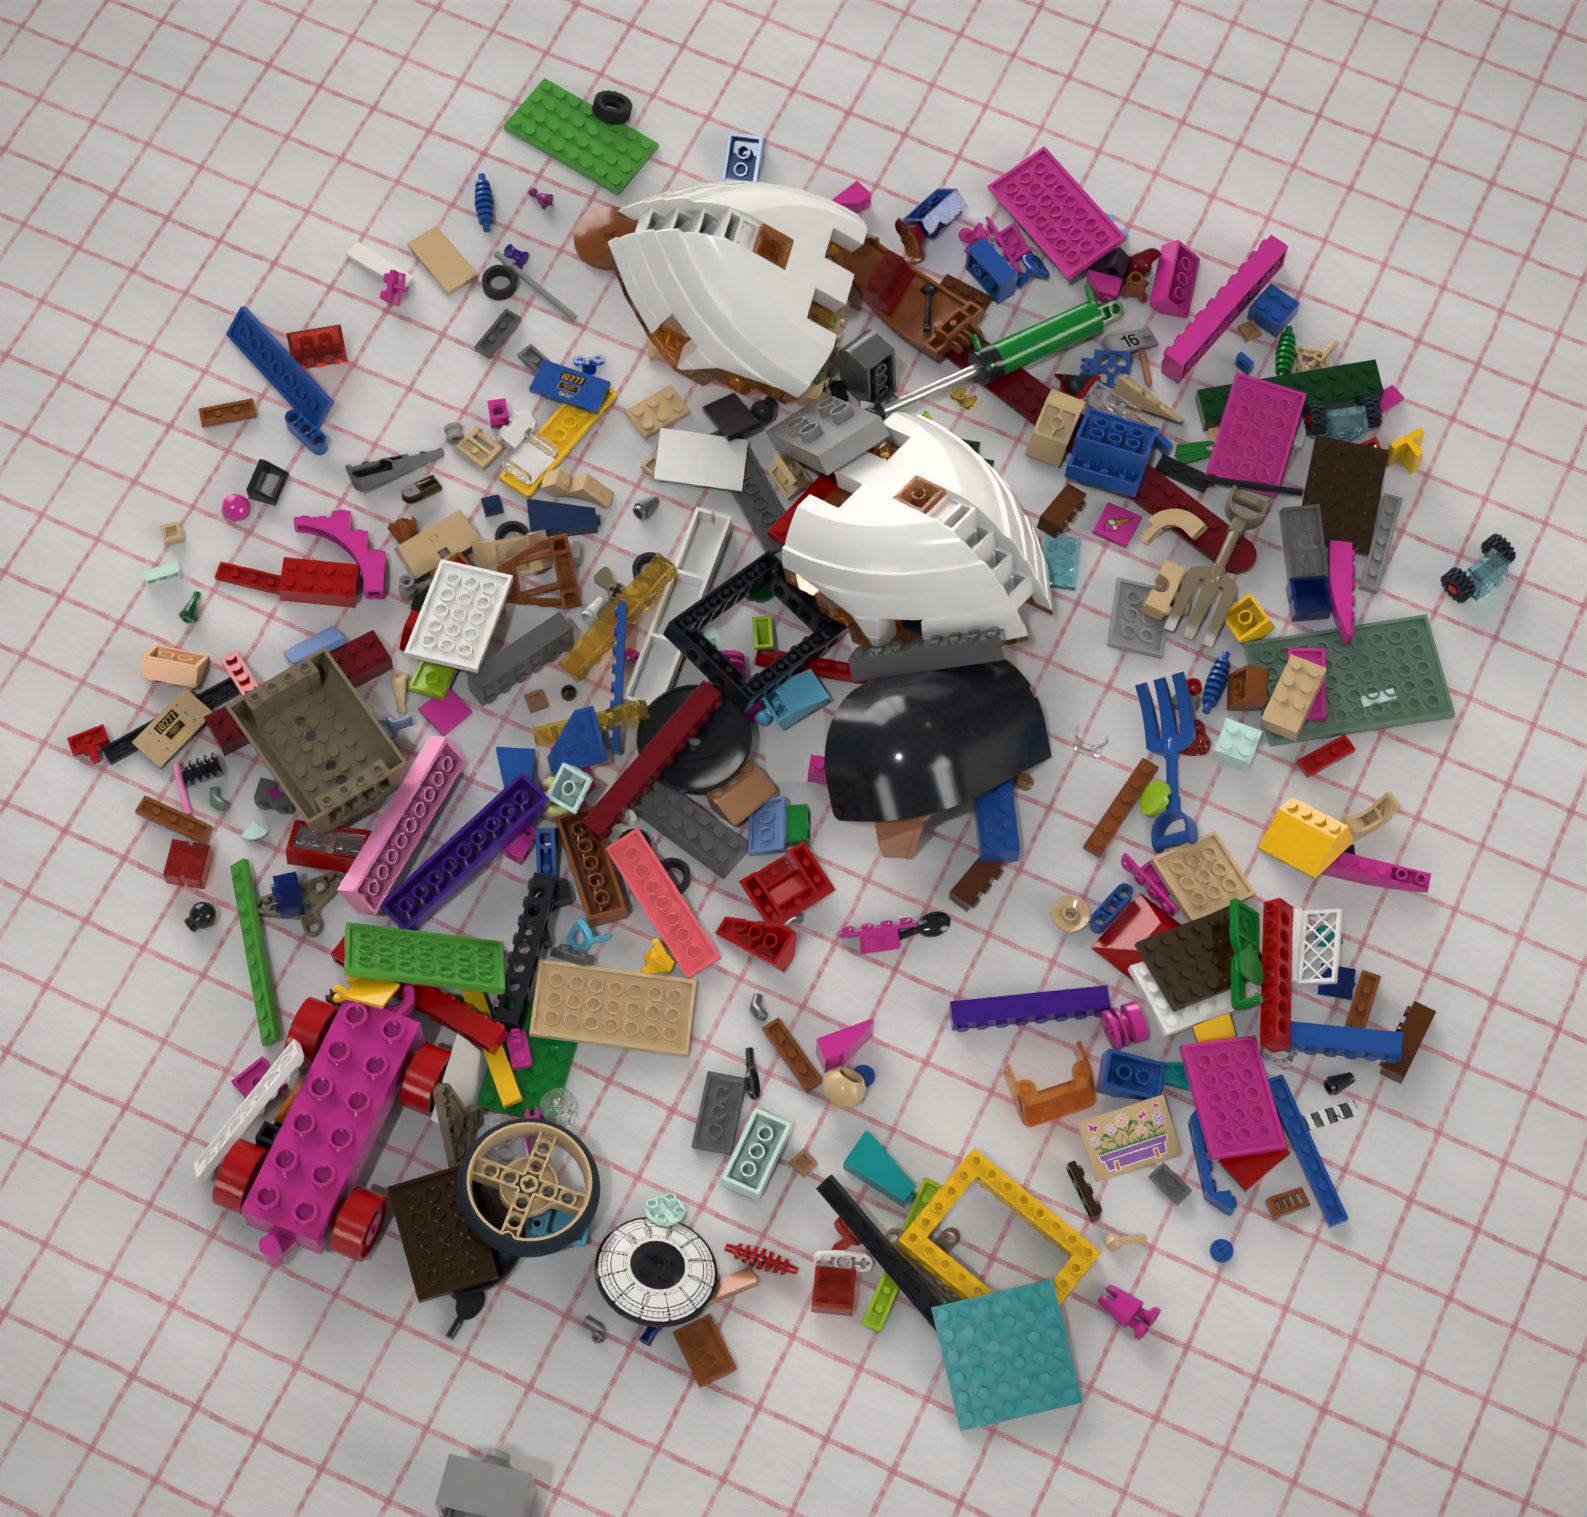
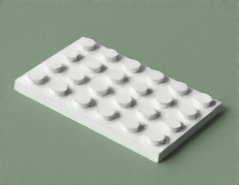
[404,559,513,673]
[1128,961,1261,1037]

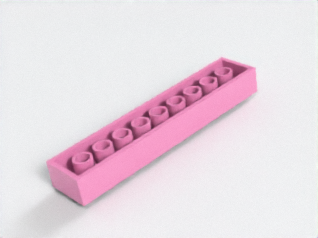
[337,736,467,915]

